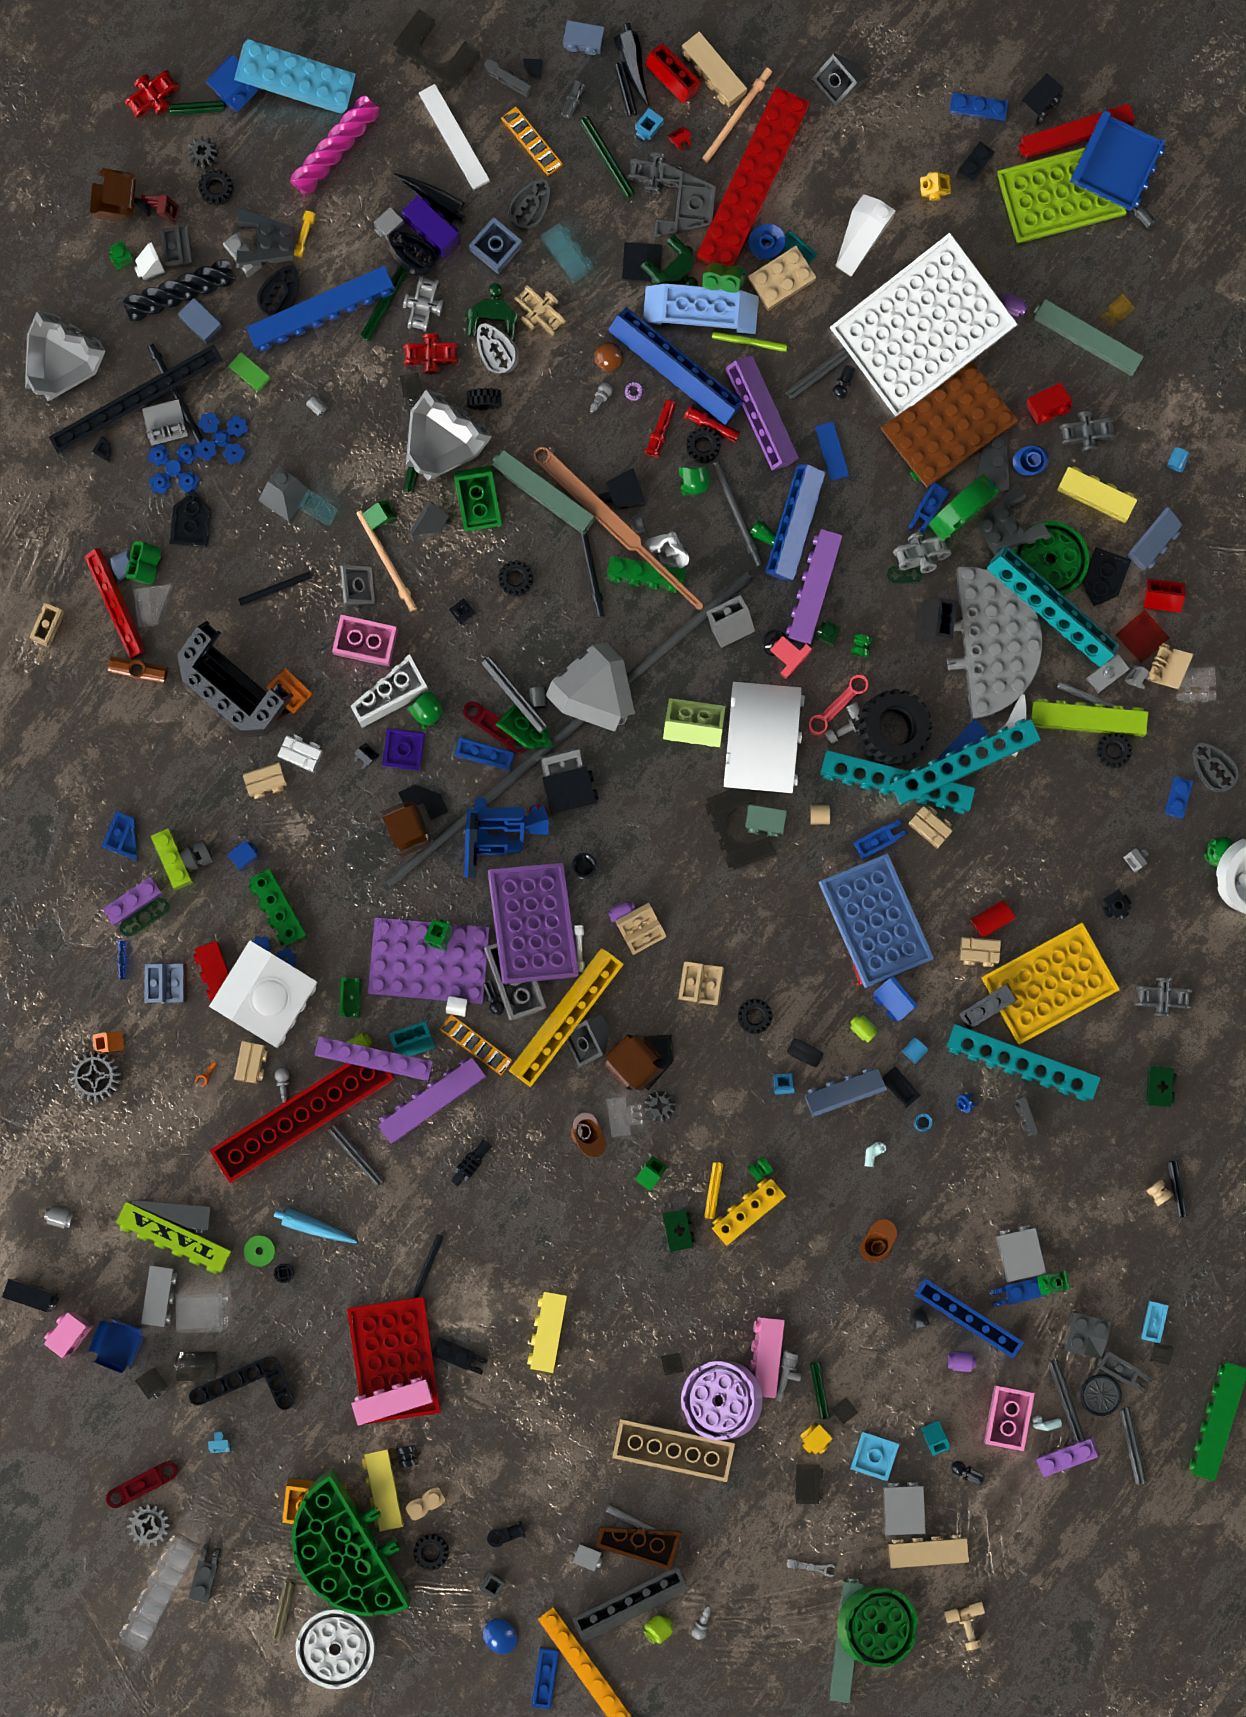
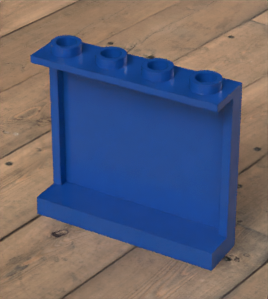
[1069,110,1166,211]

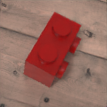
[1027,382,1072,425]

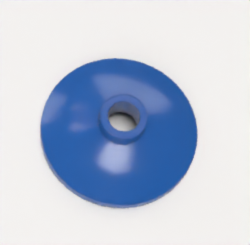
[748,224,786,260]

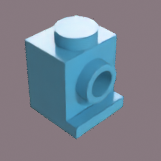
[635,108,664,140]

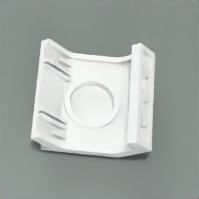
[209,941,318,1048]

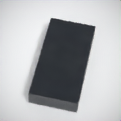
[882,1066,921,1108]

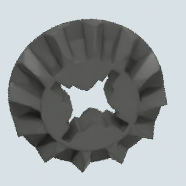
[644,1091,675,1122]

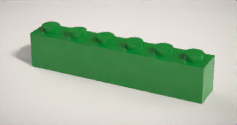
[1188,1362,1246,1482]

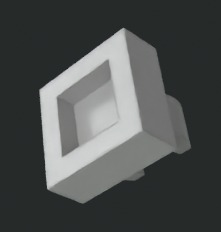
[1124,665,1150,689]
[1123,848,1149,873]

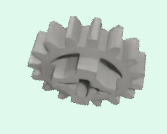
[127,1504,170,1547]

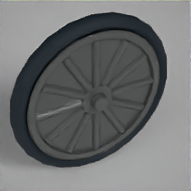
[1081,1375,1122,1416]

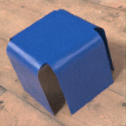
[88,1317,145,1373]

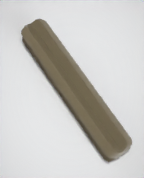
[272,1581,295,1639]

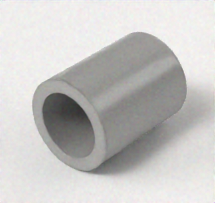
[306,395,328,416]

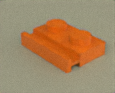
[266,668,313,714]

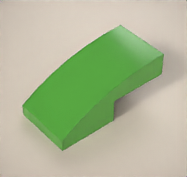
[228,352,271,392]

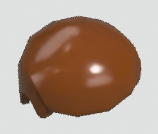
[594,342,623,371]

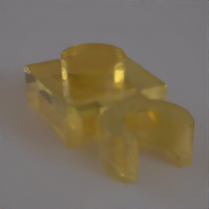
[1100,294,1135,328]

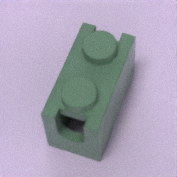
[745,805,787,838]

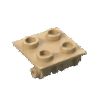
[1148,643,1194,690]

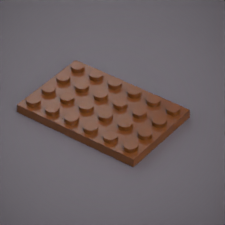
[881,362,1018,488]

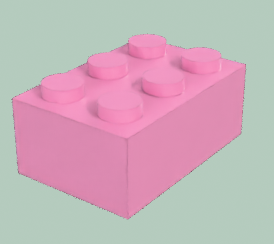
[332,615,398,667]
[44,1311,94,1358]
[984,1385,1035,1451]

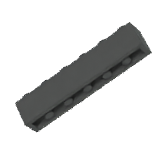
[572,1567,689,1642]

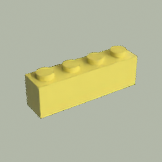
[1057,466,1137,523]
[527,1292,567,1373]
[362,1449,404,1532]

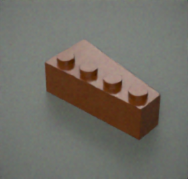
[595,1526,682,1570]

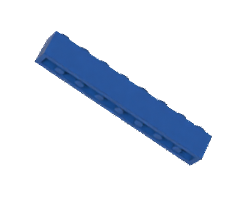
[246,265,396,352]
[608,307,744,425]

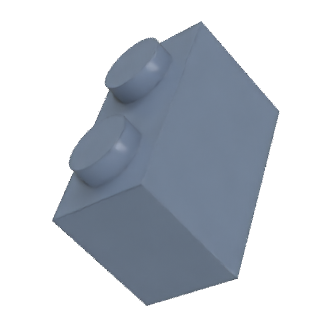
[563,20,604,55]
[178,298,222,344]

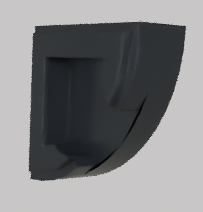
[523,58,542,80]
[92,436,112,463]

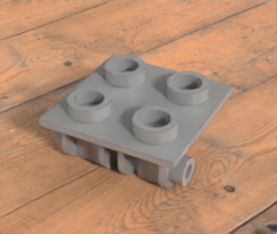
[142,399,188,446]

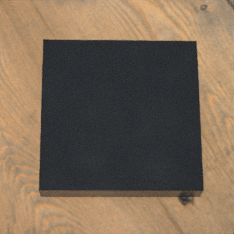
[622,242,662,283]

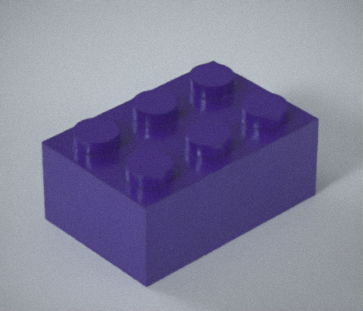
[402,195,460,259]

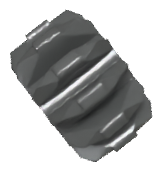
[186,136,219,169]

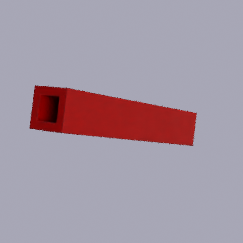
[1018,103,1135,160]

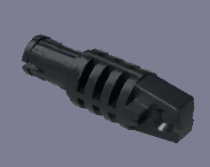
[451,1139,492,1187]

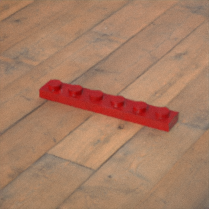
[84,548,146,659]

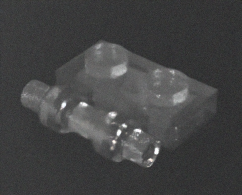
[1177,667,1216,703]

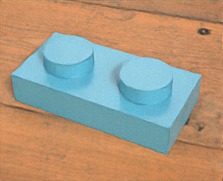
[1140,1301,1169,1343]

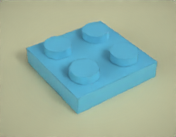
[850,1432,899,1481]

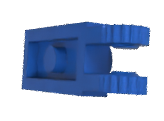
[908,482,950,533]
[853,819,908,860]
[990,1278,1047,1307]

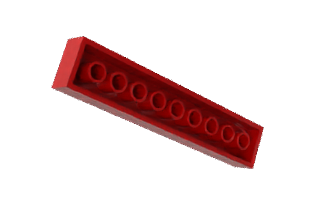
[696,87,810,267]
[209,1046,395,1184]

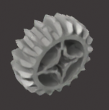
[68,1051,121,1103]

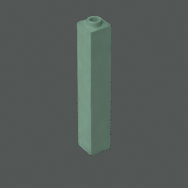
[1034,299,1144,376]
[492,450,596,535]
[829,1578,863,1703]

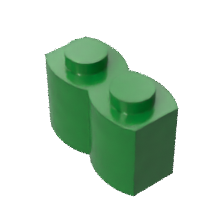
[702,263,745,293]
[126,541,161,585]

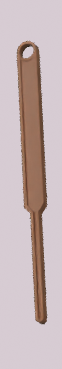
[534,447,704,610]

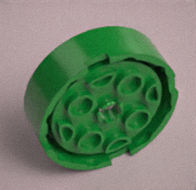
[928,473,1000,542]
[1013,521,1089,596]
[837,1586,918,1668]

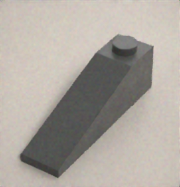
[133,1200,212,1234]

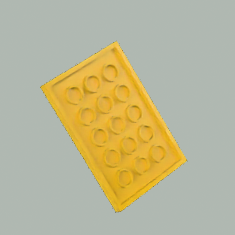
[981,923,1120,1045]

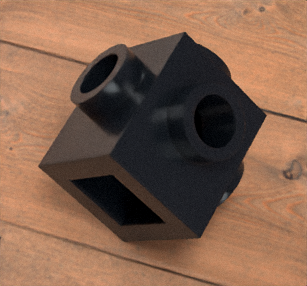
[1101,889,1132,920]

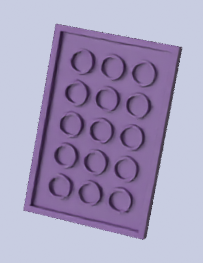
[488,863,579,984]
[368,918,490,1004]

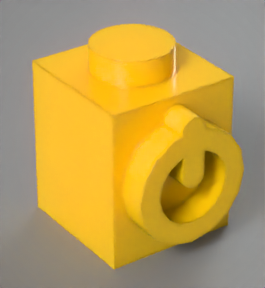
[800,1423,832,1455]

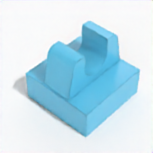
[208,1432,230,1453]

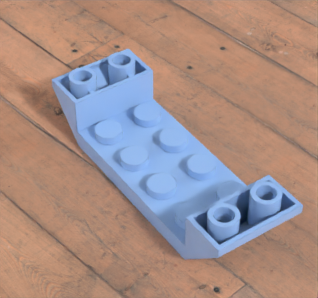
[643,284,759,334]

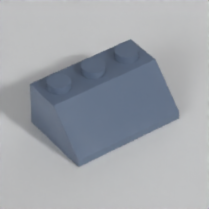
[1126,507,1182,571]

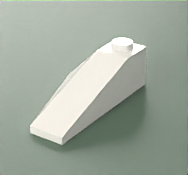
[836,194,896,277]

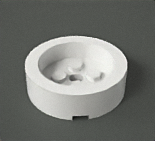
[1216,839,1246,914]
[296,1608,376,1689]

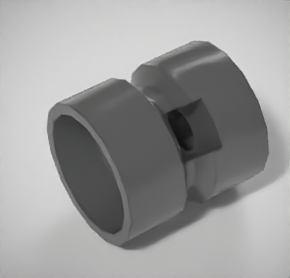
[179,840,213,873]

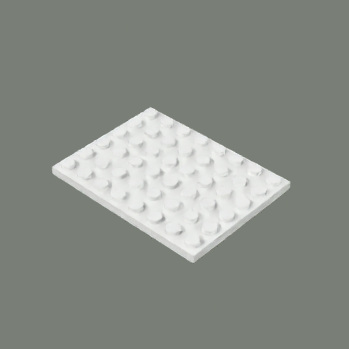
[830,233,1018,417]

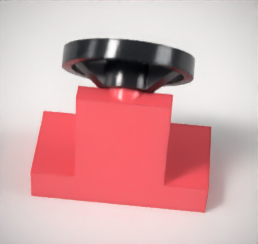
[762,630,812,680]

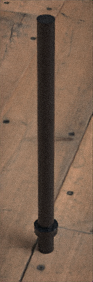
[147,344,208,451]

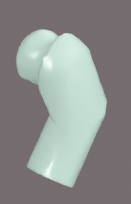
[864,1142,886,1167]
[1032,1416,1062,1431]

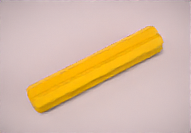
[704,1162,723,1219]

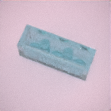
[541,223,593,285]

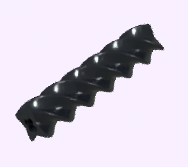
[122,259,236,321]

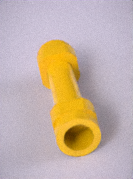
[294,211,316,257]

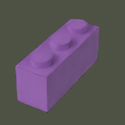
[103,877,164,926]
[1036,1436,1100,1477]

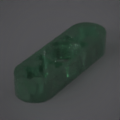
[120,898,170,937]

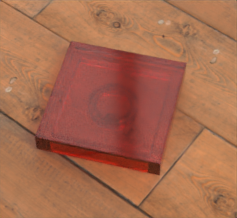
[1116,610,1170,664]

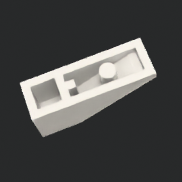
[134,242,166,282]

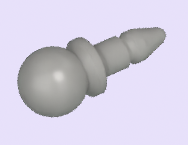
[590,382,613,413]
[275,1068,290,1103]
[692,1606,711,1640]

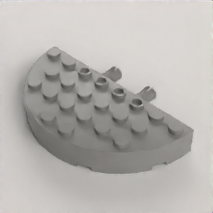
[947,567,1042,721]

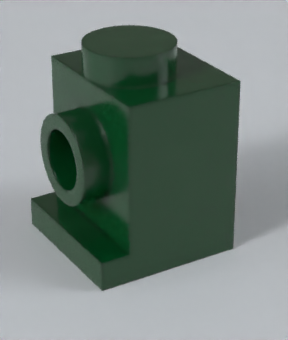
[815,621,841,647]

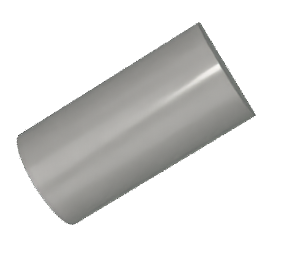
[484,943,546,1021]

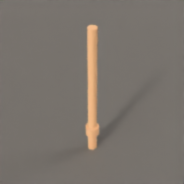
[702,68,772,163]
[356,510,417,612]

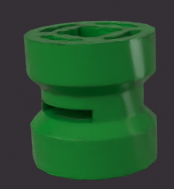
[851,634,873,657]
[747,1156,774,1183]

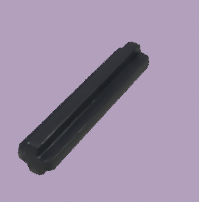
[614,62,637,117]
[1168,1160,1188,1218]

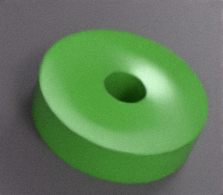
[244,1236,276,1267]

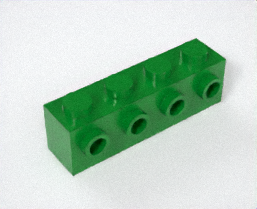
[607,556,685,593]
[248,869,307,948]

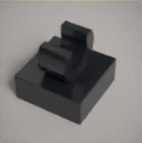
[449,598,476,625]
[354,743,380,769]

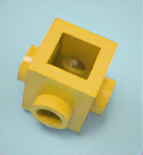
[920,172,951,201]

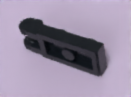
[432,1337,488,1375]

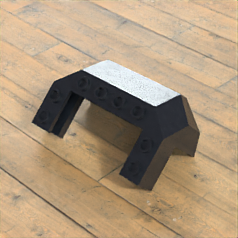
[177,621,294,737]

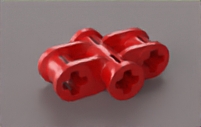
[125,70,179,118]
[403,334,459,375]

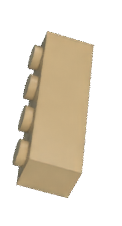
[681,31,747,107]
[888,1534,969,1568]

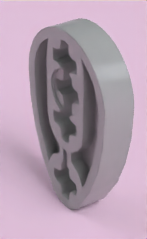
[477,323,519,374]

